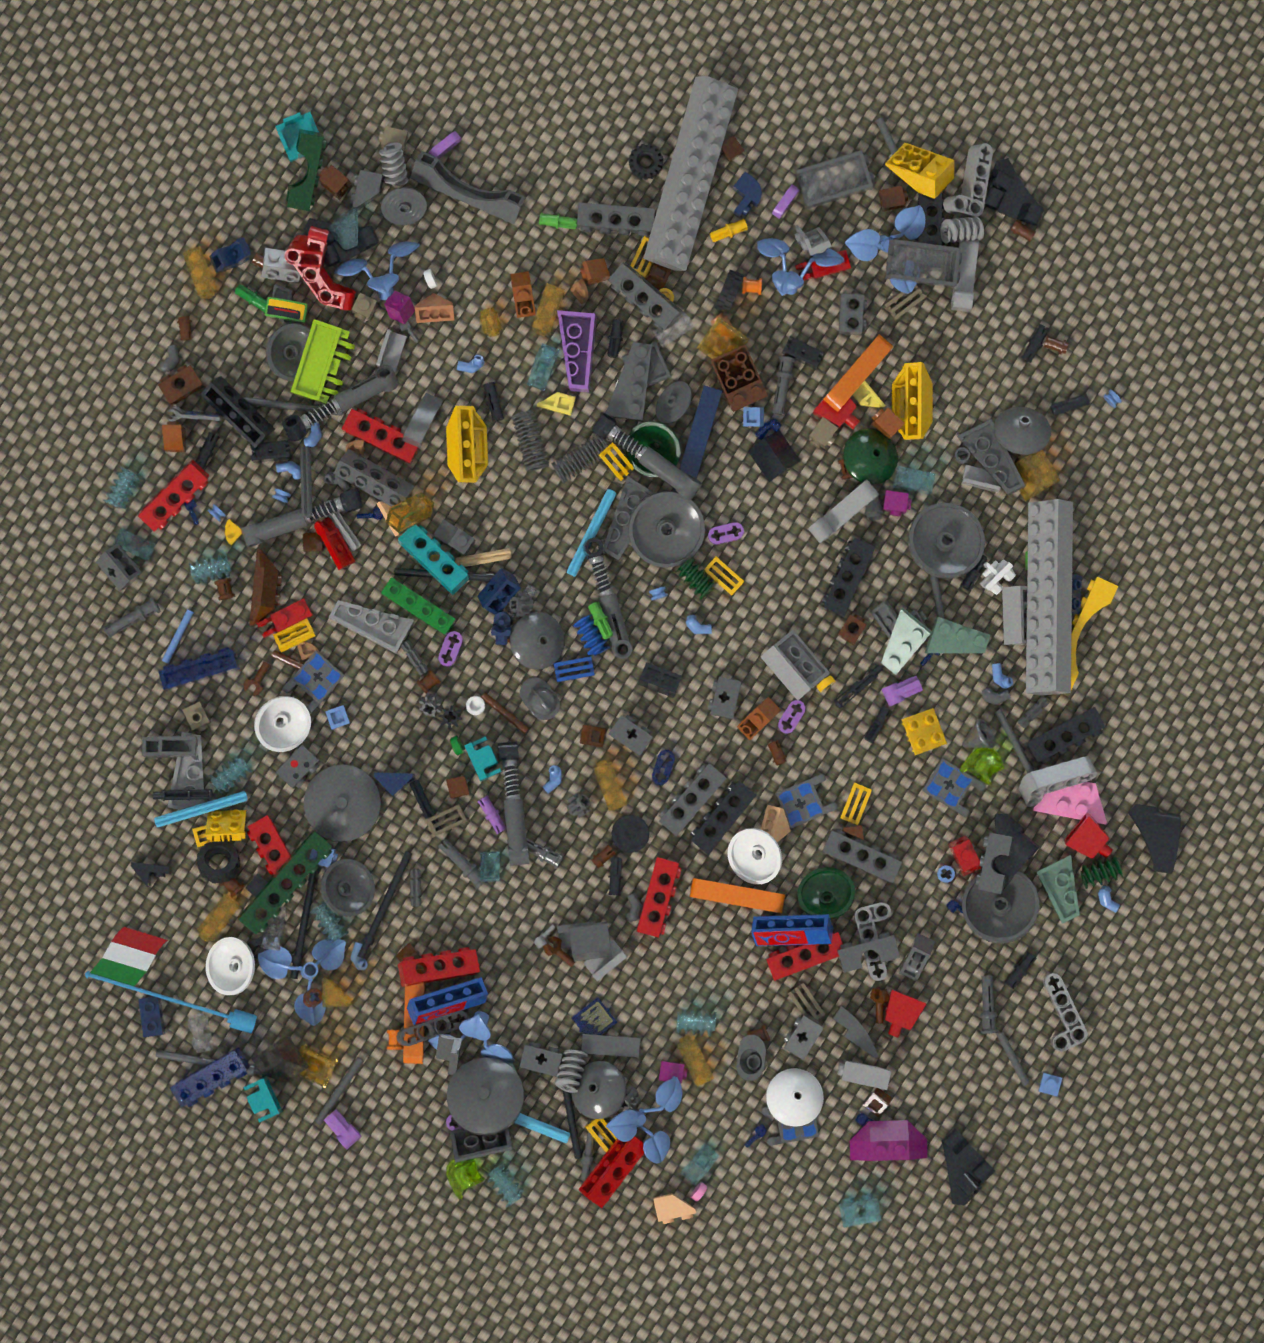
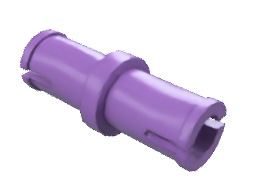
[477,795,507,834]

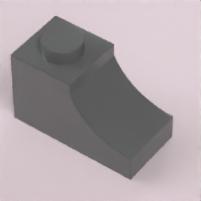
[433,519,476,556]
[899,933,935,981]

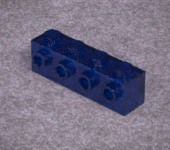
[158,647,240,691]
[170,1047,250,1108]

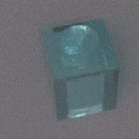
[527,343,560,391]

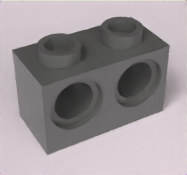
[838,293,867,335]

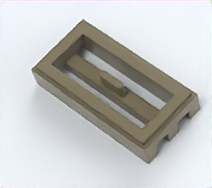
[884,284,926,320]
[424,804,467,838]
[788,982,825,1020]

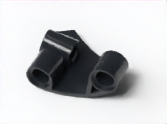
[984,158,1045,226]
[304,218,380,268]
[1128,804,1181,874]
[993,814,1040,890]
[941,1128,996,1206]

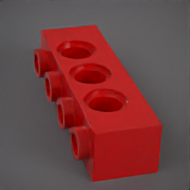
[342,408,419,465]
[138,459,209,532]
[247,815,307,888]
[636,857,682,938]
[766,931,843,981]
[397,947,480,987]
[578,1135,644,1208]

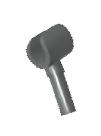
[398,321,420,343]

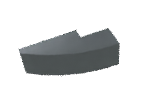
[403,393,443,448]
[142,736,197,758]
[832,1006,878,1058]

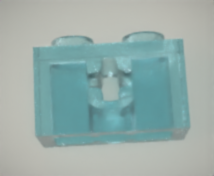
[893,466,936,494]
[838,1194,882,1228]

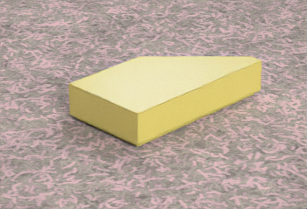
[852,381,886,408]
[537,392,576,416]

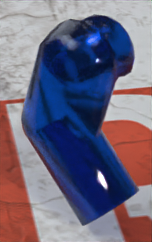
[754,419,782,440]

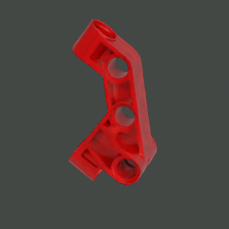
[284,226,356,310]

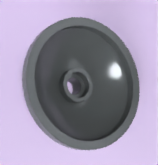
[266,324,310,381]
[994,407,1051,455]
[510,612,564,670]
[321,859,375,917]
[572,1061,627,1119]

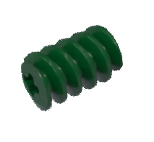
[675,558,716,601]
[1080,856,1123,889]

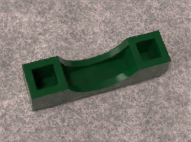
[285,129,326,211]

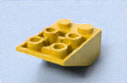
[885,143,954,199]

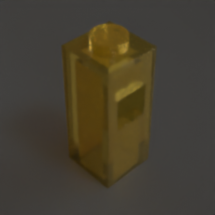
[182,246,218,299]
[532,284,565,336]
[386,492,434,533]
[593,760,627,812]
[197,893,242,942]
[677,1035,714,1087]

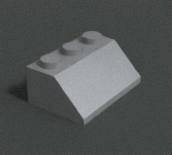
[1002,586,1028,645]
[761,630,830,700]

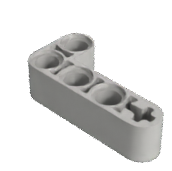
[943,143,993,218]
[951,239,979,312]
[808,480,879,543]
[1019,756,1098,807]
[854,902,891,981]
[1043,973,1088,1052]

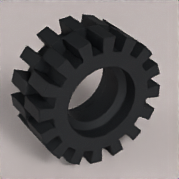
[629,144,663,180]

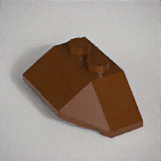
[249,549,282,627]

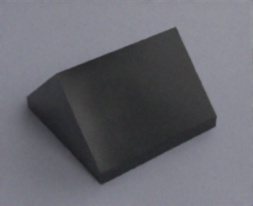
[748,430,801,483]

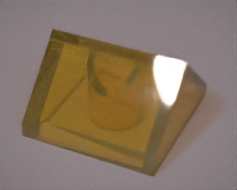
[322,976,355,1007]
[291,1044,339,1088]

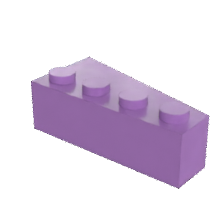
[557,310,597,393]

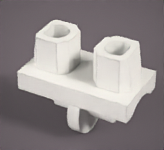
[979,559,1016,595]

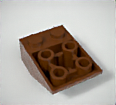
[710,344,768,412]

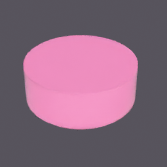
[690,1182,707,1201]

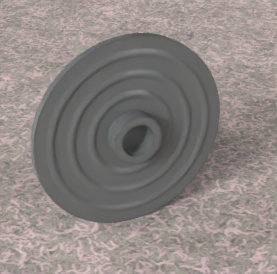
[381,187,427,225]
[656,381,692,424]

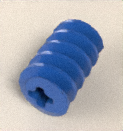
[573,614,611,656]

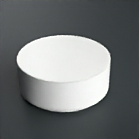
[423,269,438,289]
[466,696,485,715]

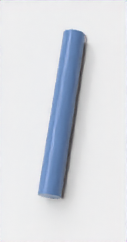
[162,609,194,664]

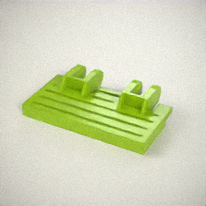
[290,319,355,404]

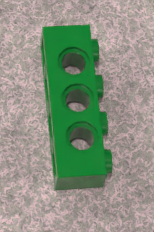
[381,577,457,636]

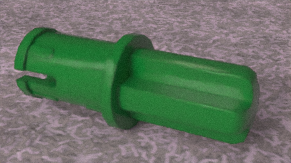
[235,284,267,313]

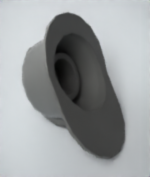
[520,677,560,720]
[736,1035,767,1081]

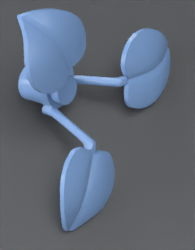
[845,205,925,294]
[757,238,845,296]
[334,241,420,300]
[258,938,346,1026]
[428,1011,515,1064]
[606,1076,682,1164]

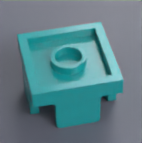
[275,112,326,162]
[464,736,502,782]
[243,1077,283,1123]

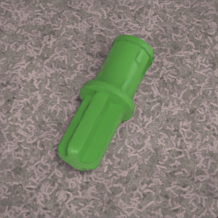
[539,213,577,230]
[588,602,613,639]

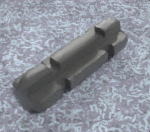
[401,640,428,675]
[1018,696,1049,728]
[410,869,421,907]

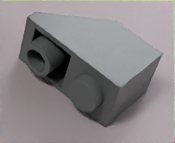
[350,170,384,211]

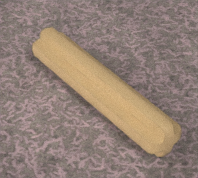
[455,548,512,567]

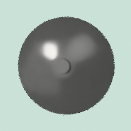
[628,491,705,568]
[908,503,985,579]
[304,765,381,842]
[962,871,1040,943]
[447,1058,525,1135]

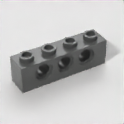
[577,203,655,237]
[608,263,683,330]
[334,449,415,511]
[659,763,727,836]
[822,829,902,883]

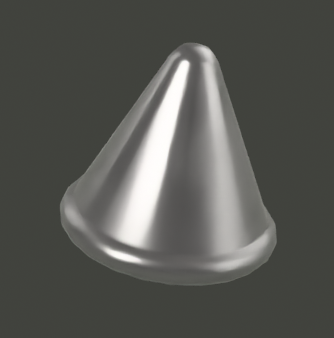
[962,719,995,749]

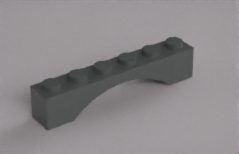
[410,151,526,224]

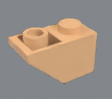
[653,1193,696,1224]

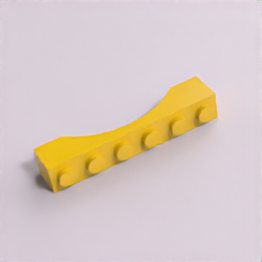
[1071,577,1118,690]

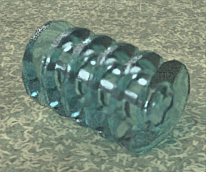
[103,466,140,509]
[189,553,231,585]
[209,755,253,795]
[310,902,349,943]
[676,1010,716,1036]
[484,1164,524,1208]

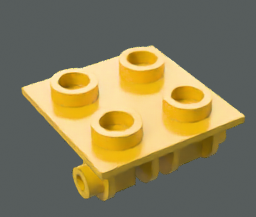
[902,708,947,755]
[205,809,246,842]

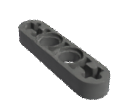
[396,1011,468,1046]

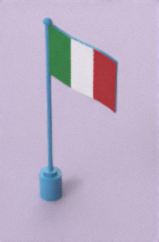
[85,927,257,1034]

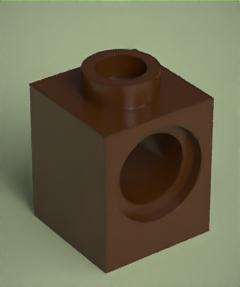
[878,185,908,212]
[838,614,867,645]

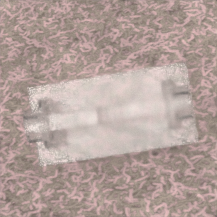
[653,311,694,348]
[188,1012,213,1053]

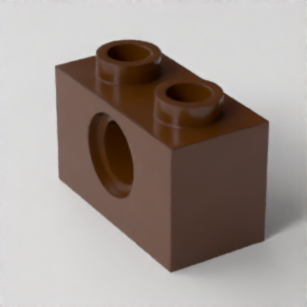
[319,165,352,201]
[158,365,204,406]

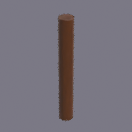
[271,650,303,670]
[481,692,529,734]

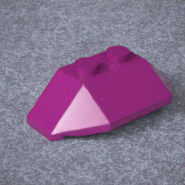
[850,1120,928,1161]

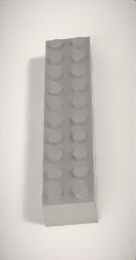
[643,76,738,271]
[1026,499,1073,695]

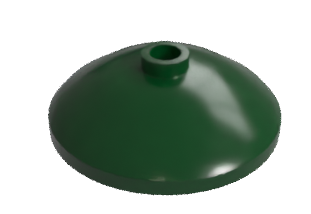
[625,421,681,477]
[843,428,898,485]
[797,867,855,919]

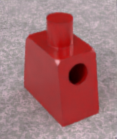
[813,398,860,429]
[1064,812,1113,859]
[948,836,981,877]
[884,989,926,1038]

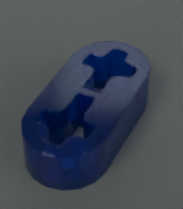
[652,750,675,785]

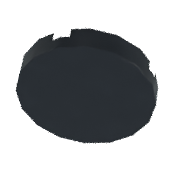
[611,815,650,853]

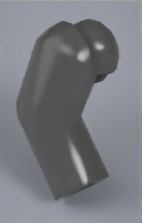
[160,345,179,372]
[323,472,352,492]
[982,688,1011,705]
[626,893,643,922]

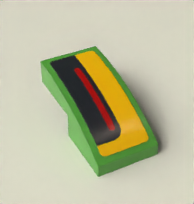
[265,297,308,323]

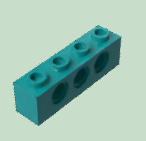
[398,523,469,595]

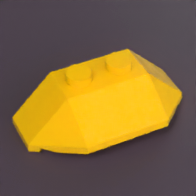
[892,362,933,440]
[446,406,488,483]

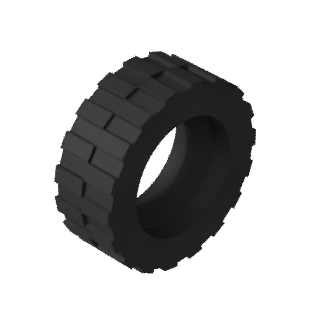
[715,269,744,314]
[196,840,241,884]

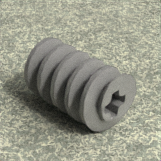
[379,142,408,186]
[940,216,984,244]
[555,1050,588,1093]

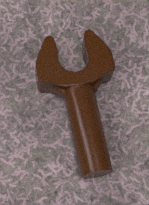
[244,662,270,697]
[543,936,575,967]
[870,987,889,1024]

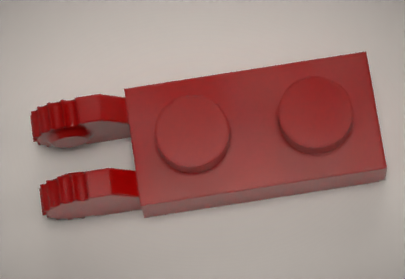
[795,250,851,281]
[314,517,355,570]
[257,598,313,638]

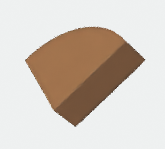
[570,279,588,305]
[345,440,365,455]
[297,641,320,661]

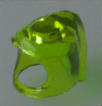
[960,748,1005,786]
[446,1159,485,1200]

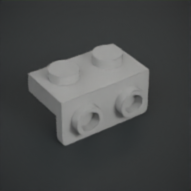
[794,226,832,256]
[261,248,300,283]

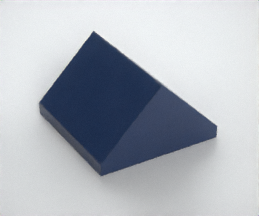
[374,772,415,797]

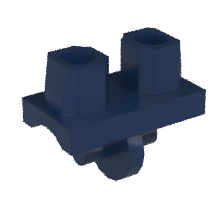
[491,611,513,645]

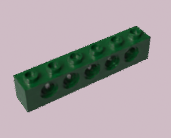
[237,830,332,934]

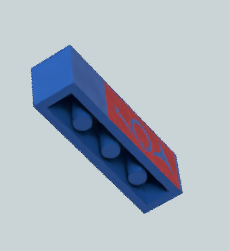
[751,914,833,946]
[407,977,488,1025]

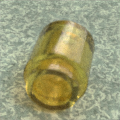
[479,307,502,337]

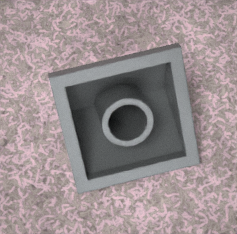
[569,921,612,962]

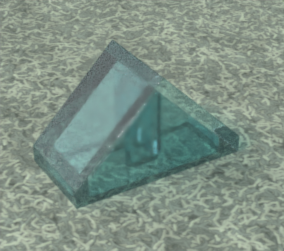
[680,1143,719,1185]

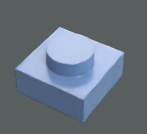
[743,407,764,427]
[325,705,350,730]
[1038,1073,1062,1097]

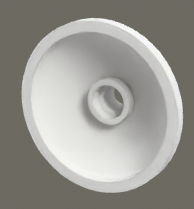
[254,696,311,752]
[728,828,782,884]
[206,937,255,995]
[766,1068,824,1127]

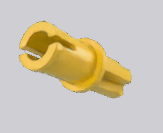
[710,218,748,242]

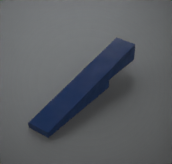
[673,385,722,492]

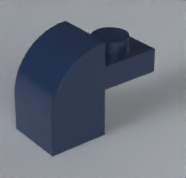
[733,172,762,218]
[209,237,251,273]

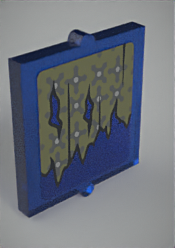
[572,997,617,1035]

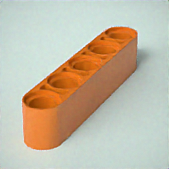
[823,334,894,412]
[689,878,785,913]
[403,969,425,1064]

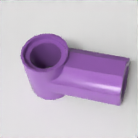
[881,676,923,707]
[324,1109,362,1149]

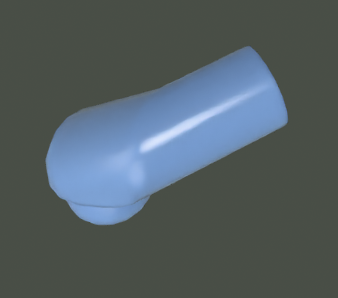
[457,355,484,373]
[304,421,322,447]
[276,461,301,480]
[686,615,712,634]
[992,663,1013,689]
[543,765,562,794]
[1098,885,1120,913]
[350,942,368,970]

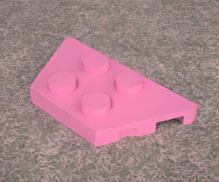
[1033,782,1107,825]

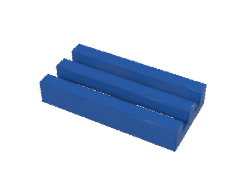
[554,656,595,682]

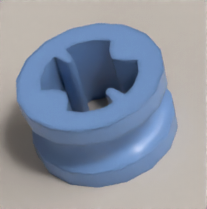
[1103,389,1122,408]
[272,488,291,503]
[207,504,226,522]
[649,586,668,601]
[937,865,955,883]

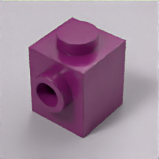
[384,291,415,325]
[883,490,912,517]
[659,1060,688,1084]

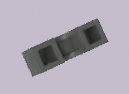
[976,832,1014,894]
[837,932,900,973]

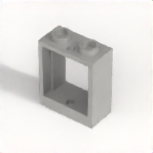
[837,1059,891,1090]

